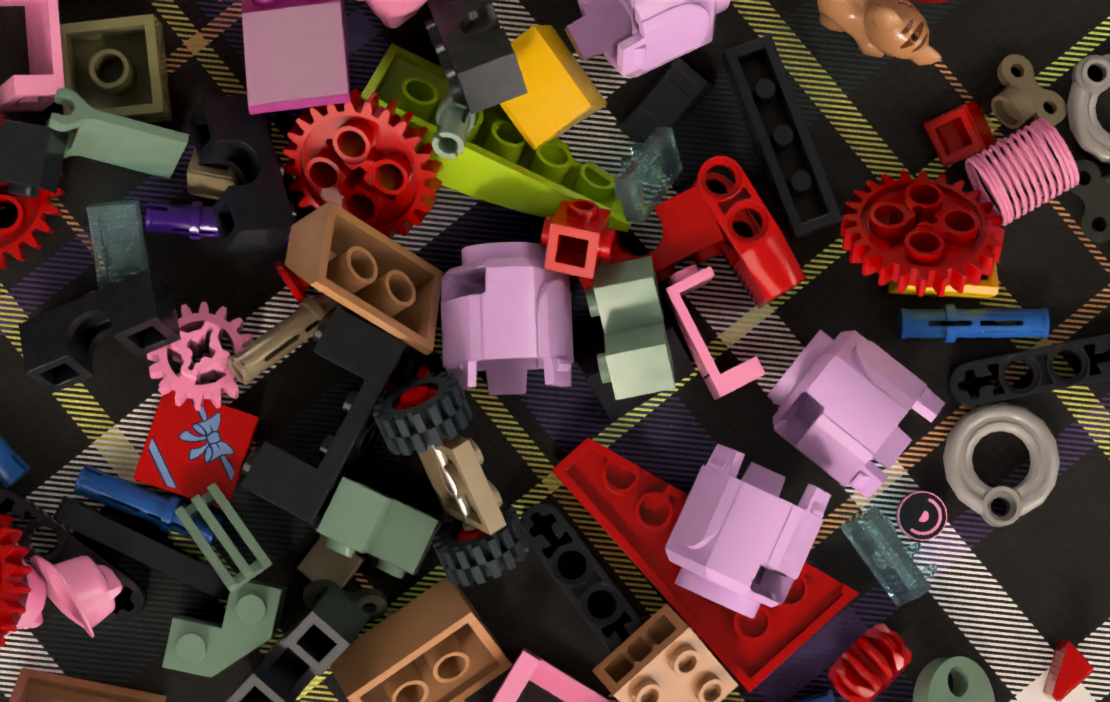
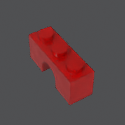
[578,185,728,293]

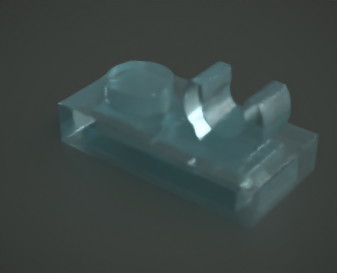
[614,127,683,222]
[86,200,149,289]
[839,505,937,606]

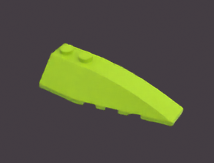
[352,43,643,232]

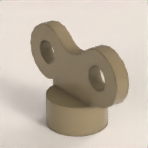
[991,54,1067,129]

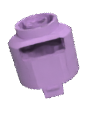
[564,0,730,78]
[441,242,574,396]
[767,329,945,499]
[665,443,831,619]

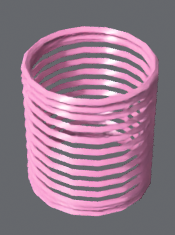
[965,117,1080,226]

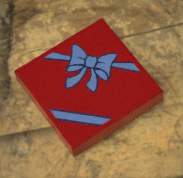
[133,390,260,509]

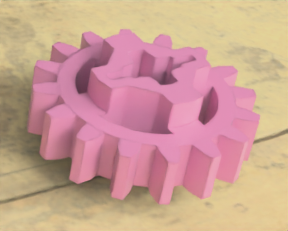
[147,302,253,411]

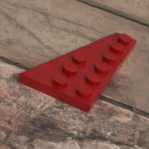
[551,438,859,693]

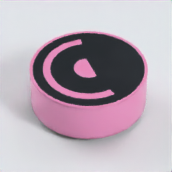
[896,491,947,541]

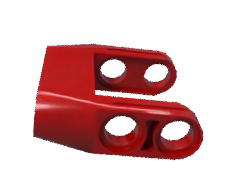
[692,156,806,309]

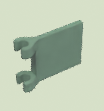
[45,88,189,179]

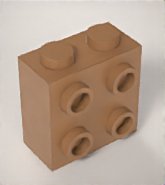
[592,603,738,702]

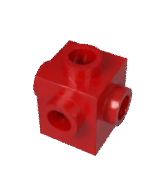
[541,199,616,279]

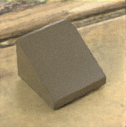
[187,147,240,200]
[297,535,366,590]

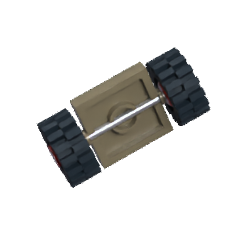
[372,372,530,586]

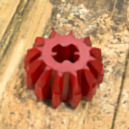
[828,623,912,702]

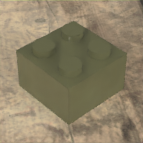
[60,14,173,131]

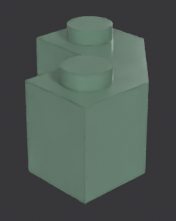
[586,256,676,400]
[316,477,443,579]
[162,579,288,678]

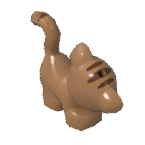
[817,0,942,66]

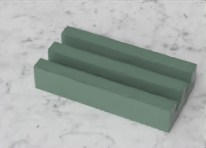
[174,483,272,593]

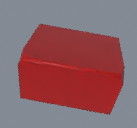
[924,101,996,168]
[1043,638,1094,701]

